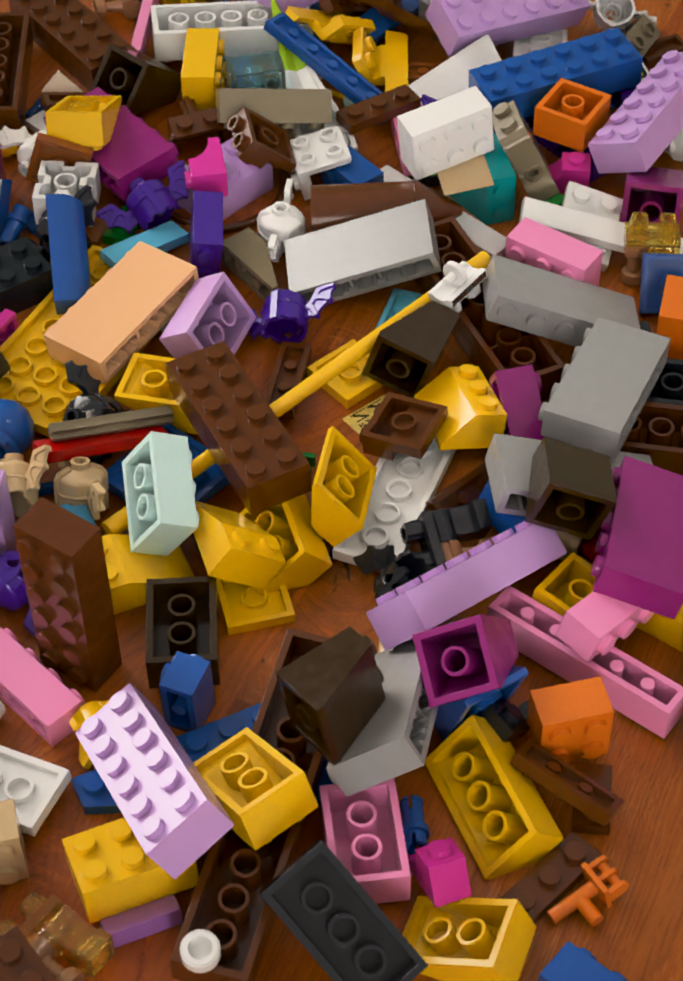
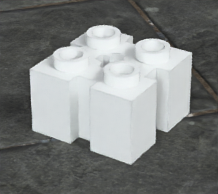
[32,160,102,227]

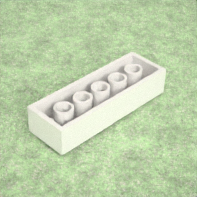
[150,0,313,62]

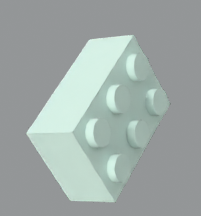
[122,431,200,556]

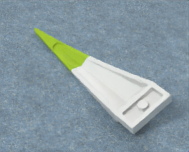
[271,0,358,152]

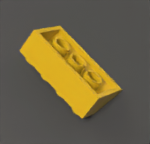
[425,714,564,880]

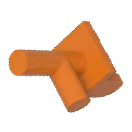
[546,855,629,927]

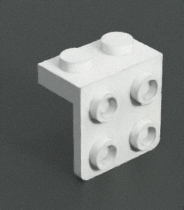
[289,126,352,201]

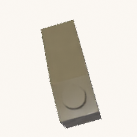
[222,227,278,302]

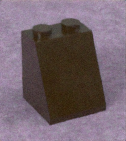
[89,43,182,115]
[362,300,461,398]
[525,437,617,540]
[276,626,386,765]

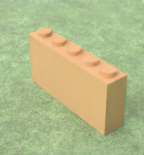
[43,241,199,384]

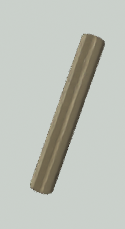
[48,405,174,442]

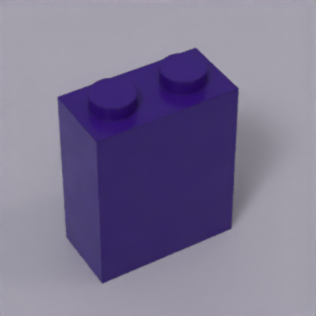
[189,190,223,278]

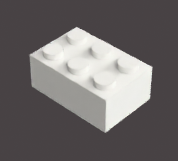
[397,86,494,180]

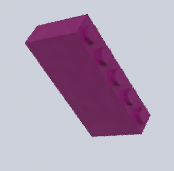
[43,87,179,201]
[590,456,683,619]

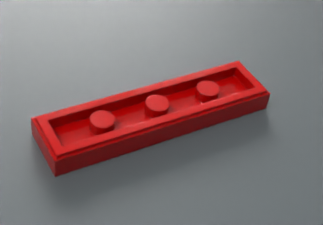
[33,426,168,464]

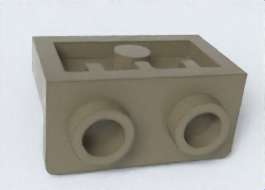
[621,14,660,57]

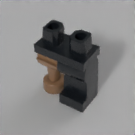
[400,498,494,570]

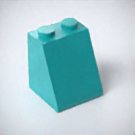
[440,133,517,225]

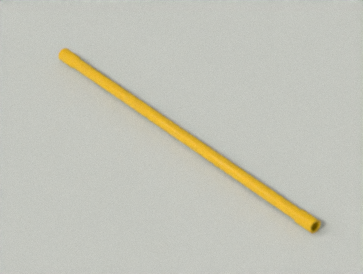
[101,251,491,534]

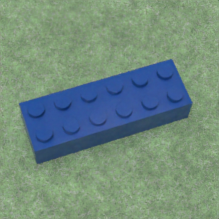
[469,28,643,118]

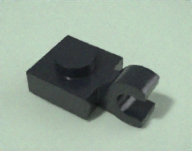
[482,700,530,742]

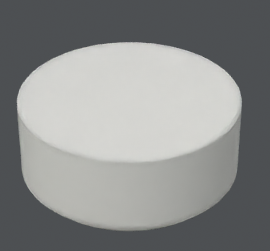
[180,929,221,973]

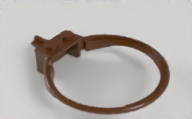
[167,96,289,232]

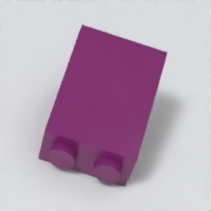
[620,167,683,236]
[412,614,519,708]

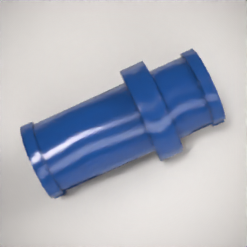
[0,204,31,246]
[400,795,430,855]

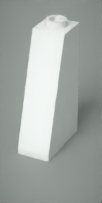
[408,34,502,104]

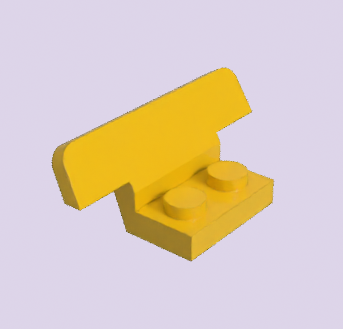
[285,6,376,45]
[352,27,408,92]

